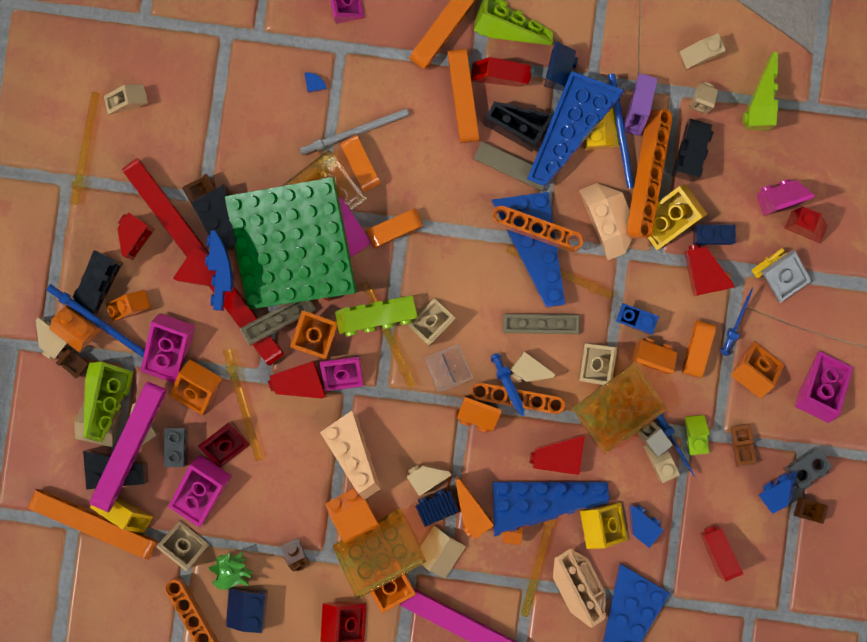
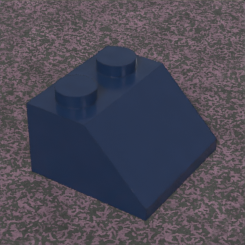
[544,42,578,91]
[226,588,268,633]

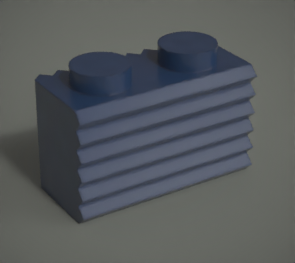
[693,224,736,245]
[415,488,460,527]

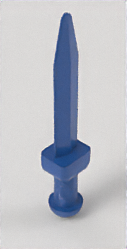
[720,287,753,356]
[491,353,525,416]
[653,411,695,477]

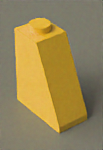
[90,497,153,533]

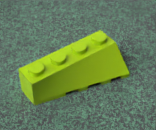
[335,295,417,337]

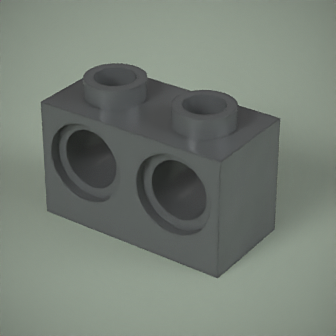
[164,427,188,467]
[783,447,832,489]

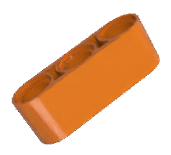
[340,135,381,192]
[366,208,424,249]
[682,320,716,378]

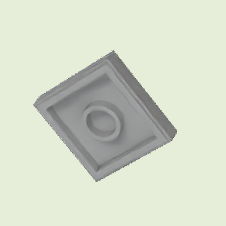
[761,250,811,303]

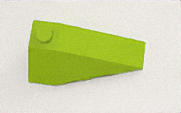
[474,0,553,45]
[742,52,778,131]
[84,362,134,442]

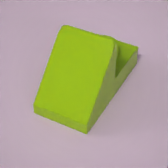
[685,415,710,455]

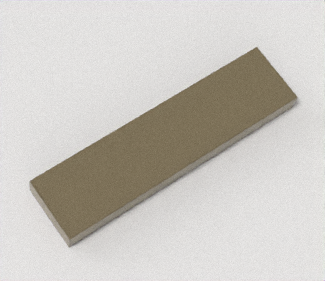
[473,141,545,191]
[239,300,316,346]
[503,314,580,334]

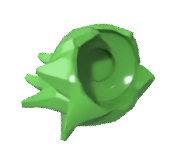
[209,552,253,590]

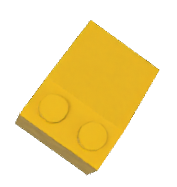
[648,184,707,250]

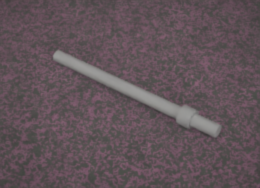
[300,108,409,155]

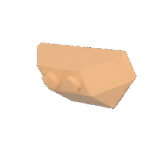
[579,183,632,261]
[553,549,606,628]

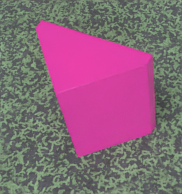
[330,0,364,24]
[320,357,363,391]

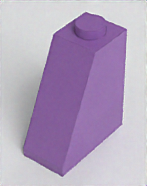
[624,73,658,136]

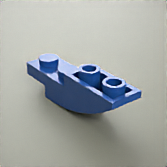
[205,230,233,311]

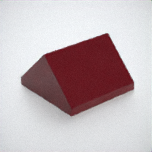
[198,421,250,468]

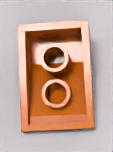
[455,476,494,540]

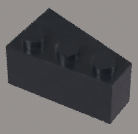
[483,101,553,152]
[671,118,714,182]
[191,184,236,252]
[72,250,123,314]
[83,450,149,490]

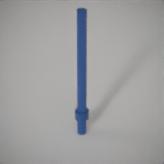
[608,73,634,188]
[46,284,145,357]

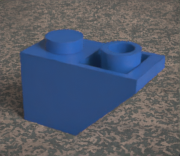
[616,303,659,335]
[759,471,797,514]
[629,504,663,548]

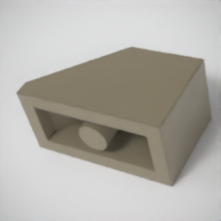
[631,415,673,457]

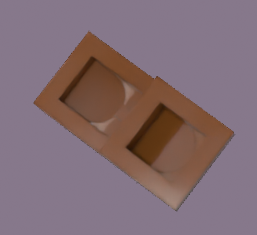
[731,424,757,467]

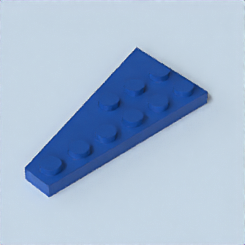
[527,71,625,187]
[492,192,565,308]
[493,482,609,537]
[602,563,670,642]

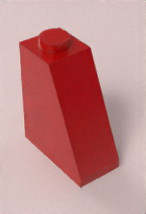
[471,57,531,87]
[784,206,828,243]
[684,244,735,296]
[173,246,236,287]
[268,361,327,399]
[529,435,585,475]
[700,525,743,582]

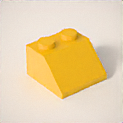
[584,108,620,150]
[580,502,628,549]

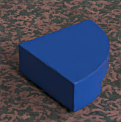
[305,73,327,93]

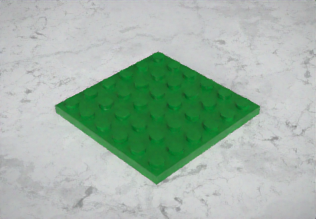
[225,177,357,309]

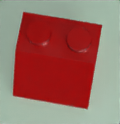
[117,212,155,260]
[320,602,367,642]

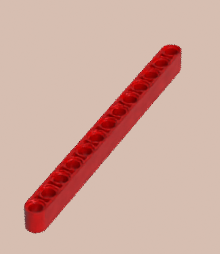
[122,158,285,366]

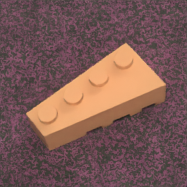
[320,411,381,500]

